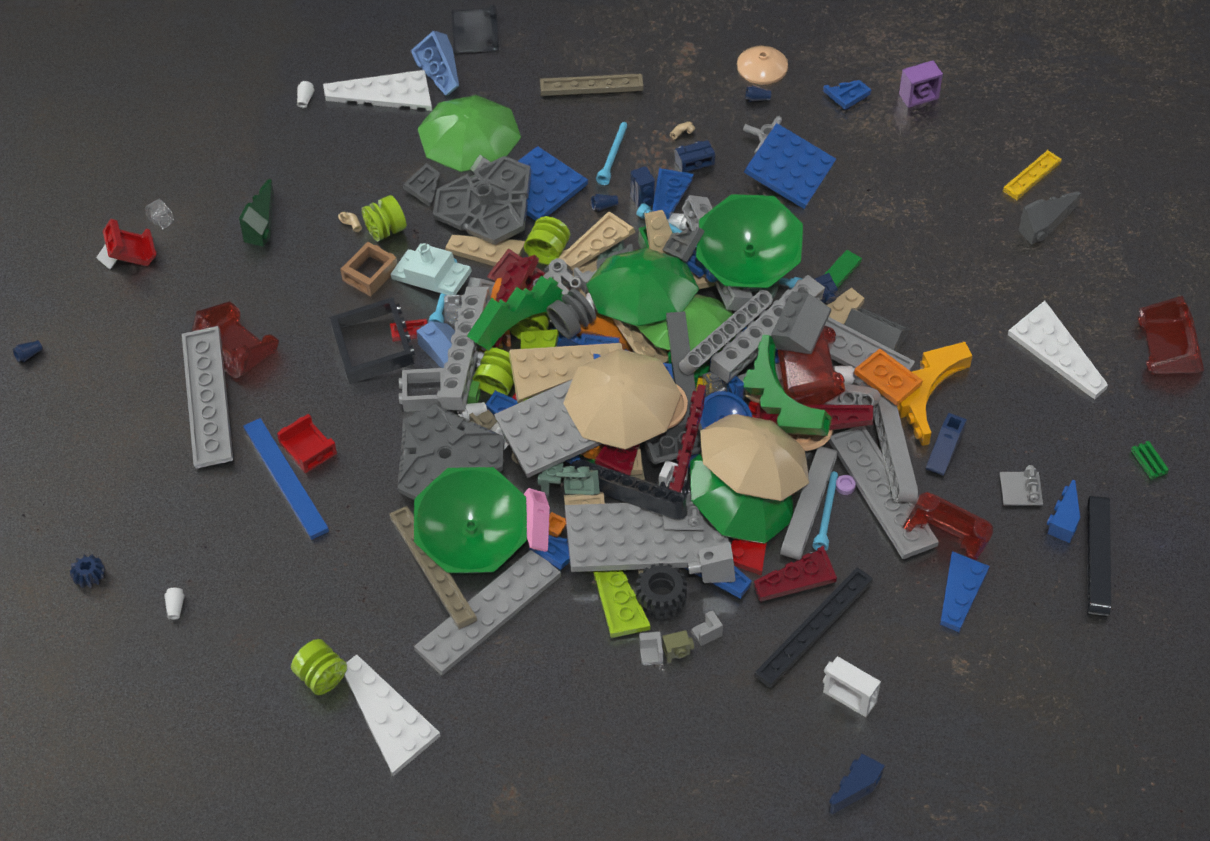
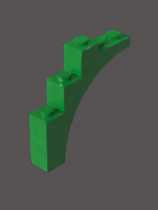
[467,276,563,351]
[743,335,832,436]

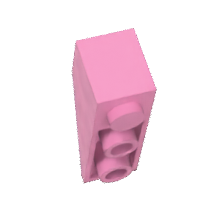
[524,488,550,552]

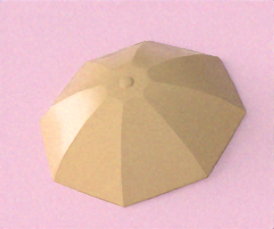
[563,349,681,450]
[700,414,809,501]

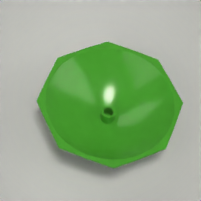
[418,95,521,172]
[636,294,746,354]

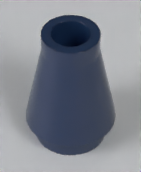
[745,85,771,102]
[591,194,619,212]
[12,340,43,362]

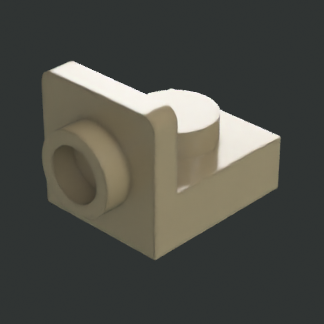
[469,410,497,430]

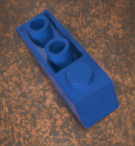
[1047,480,1080,543]

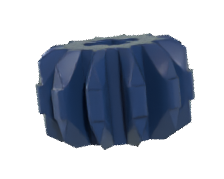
[70,554,105,588]

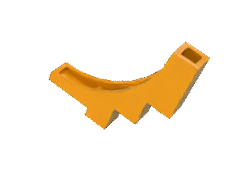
[897,342,972,446]

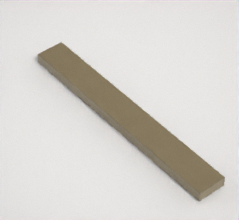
[390,506,477,629]

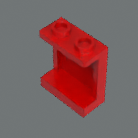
[103,219,156,267]
[277,414,337,473]

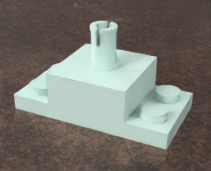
[390,243,472,297]

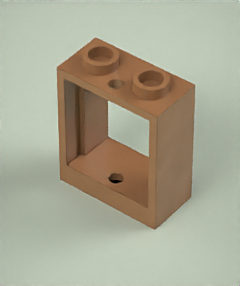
[341,242,397,297]

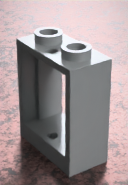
[399,368,445,412]

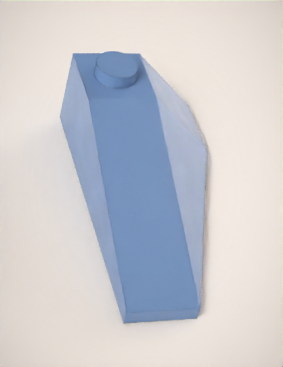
[411,31,459,96]
[416,321,475,381]

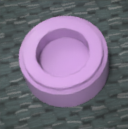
[836,475,856,495]

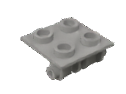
[1000,465,1043,505]
[663,491,704,530]

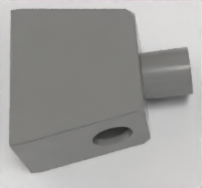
[688,542,735,583]

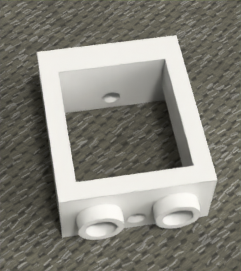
[823,656,881,717]

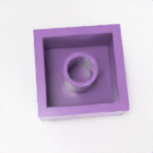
[899,60,943,108]

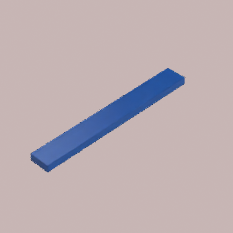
[243,418,329,540]

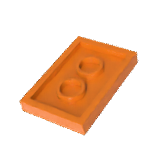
[854,348,923,406]

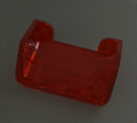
[1138,295,1204,374]
[192,301,279,378]
[777,326,846,405]
[902,492,993,560]

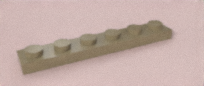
[540,74,643,96]

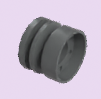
[546,289,596,339]

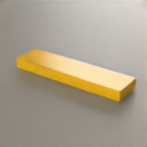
[1003,150,1062,200]

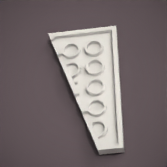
[323,70,432,111]
[1008,301,1108,399]
[344,655,440,776]

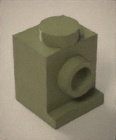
[662,630,694,663]

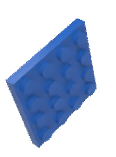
[744,123,836,209]
[518,146,588,221]

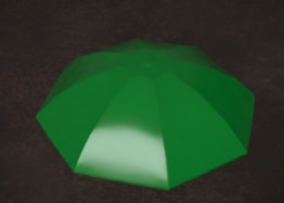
[696,194,803,288]
[586,248,699,326]
[690,452,793,544]
[414,467,527,573]

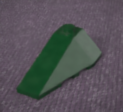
[239,179,274,247]

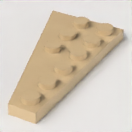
[509,343,623,403]

